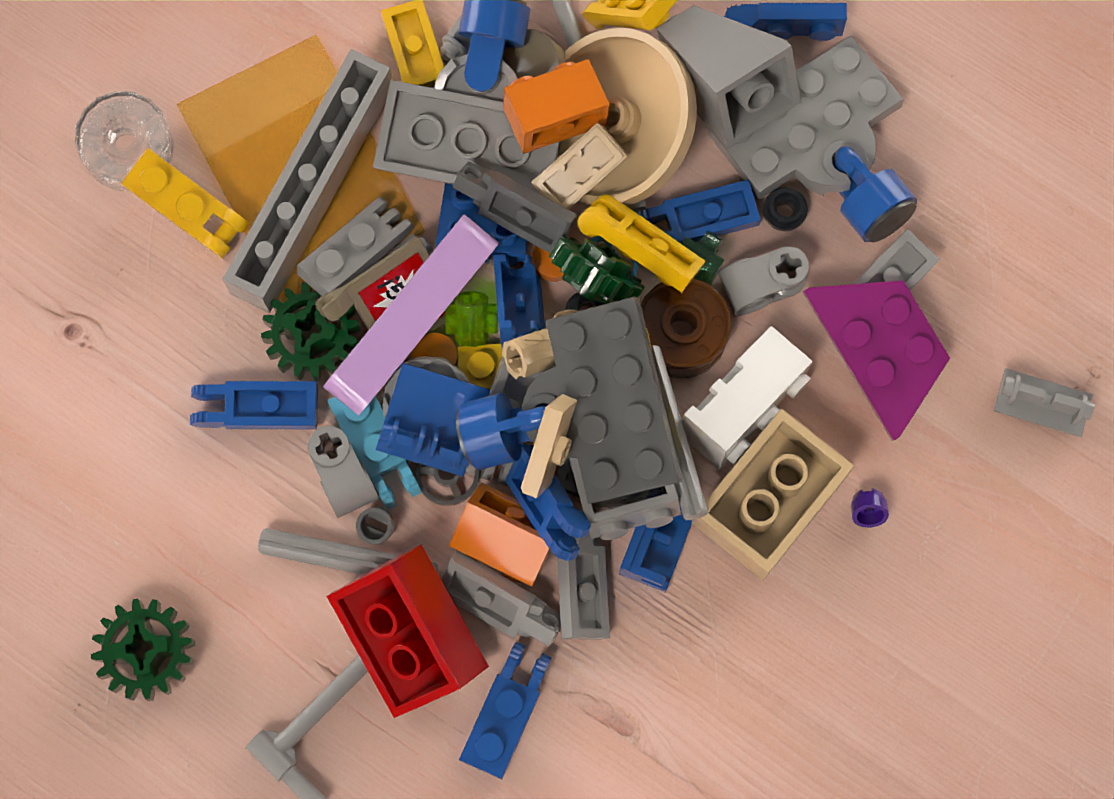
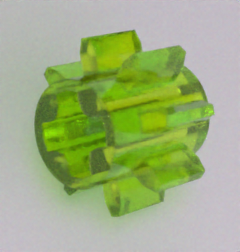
[445,291,498,347]

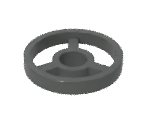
[416,463,480,506]

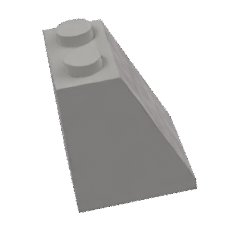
[656,5,801,148]

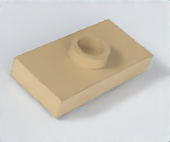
[531,122,628,209]
[521,394,577,498]

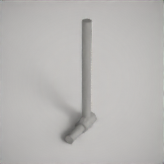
[245,655,368,799]

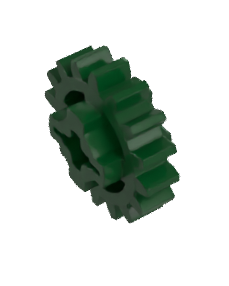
[549,235,645,304]
[261,282,361,382]
[91,598,195,701]

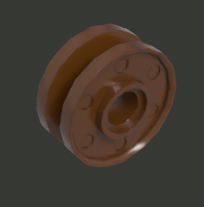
[641,278,731,378]

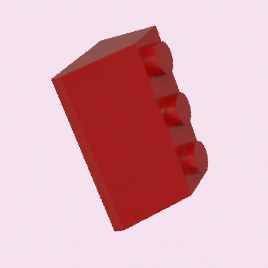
[326,544,489,718]

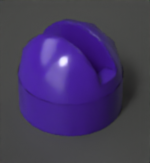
[851,488,889,528]

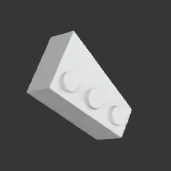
[682,326,813,469]

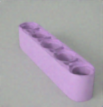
[323,214,499,416]

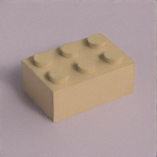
[691,408,854,581]

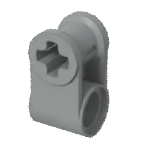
[719,246,809,316]
[308,425,379,518]

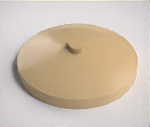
[557,28,697,206]

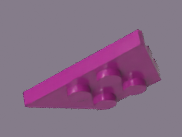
[803,280,950,441]

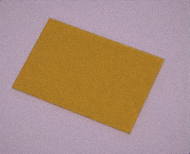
[177,35,425,303]

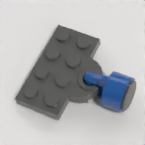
[456,297,682,504]

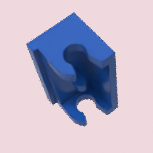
[493,254,545,348]
[619,487,692,593]

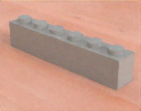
[223,49,393,313]

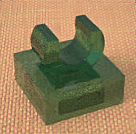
[681,231,724,286]

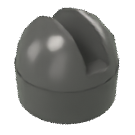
[356,507,395,544]

